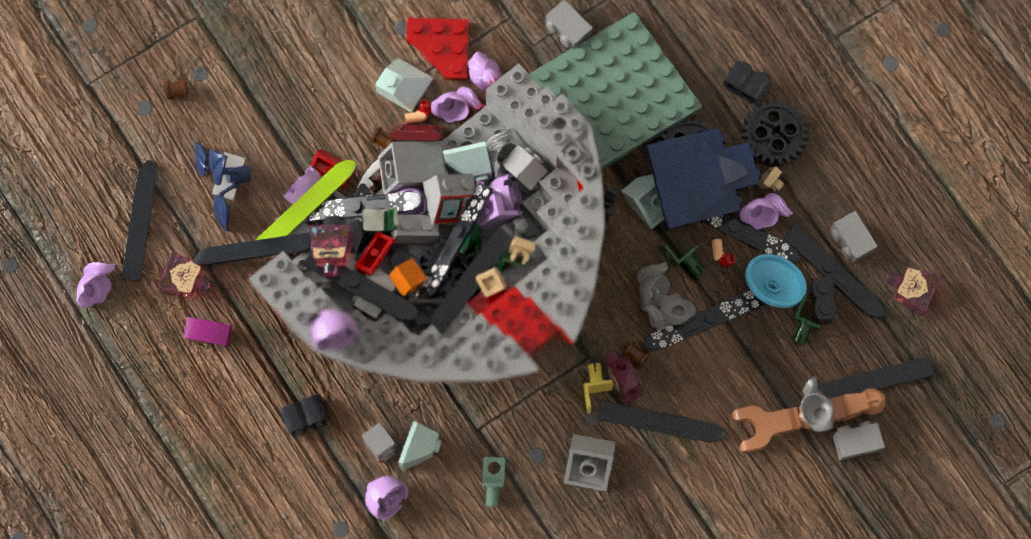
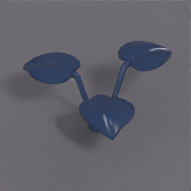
[195,142,251,232]

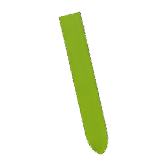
[256,160,357,240]

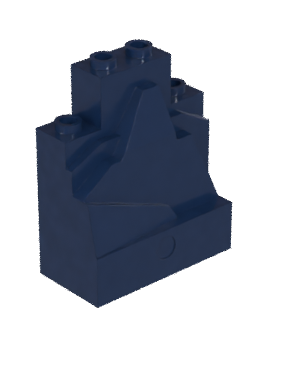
[643,128,761,230]

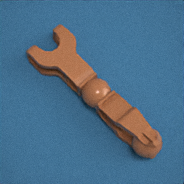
[731,388,886,453]

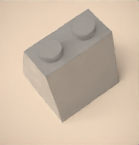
[378,141,448,194]

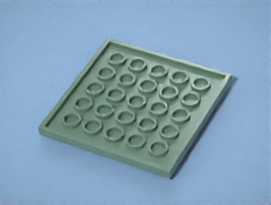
[529,12,703,170]

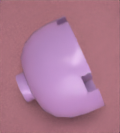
[283,166,322,204]
[489,174,523,217]
[312,309,360,352]
[365,476,409,520]

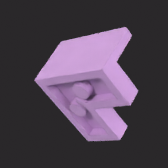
[475,181,518,230]

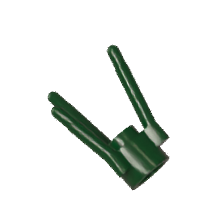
[461,224,483,262]

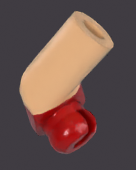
[405,100,432,124]
[712,239,735,267]

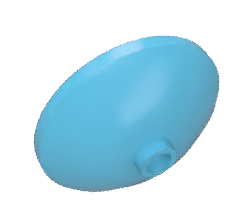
[745,254,807,308]

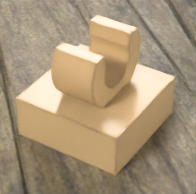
[756,167,784,191]
[508,236,536,265]
[476,267,507,297]

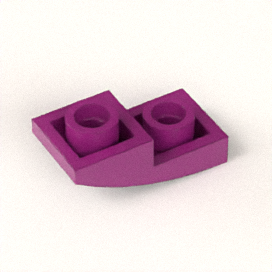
[183,317,233,346]

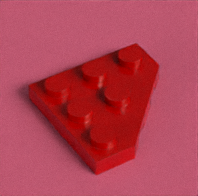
[406,18,469,81]

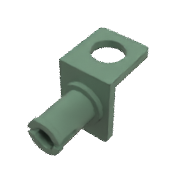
[482,456,505,507]

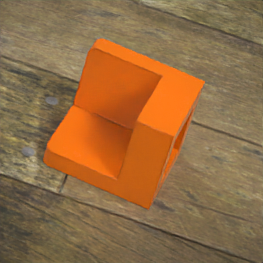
[389,258,427,297]

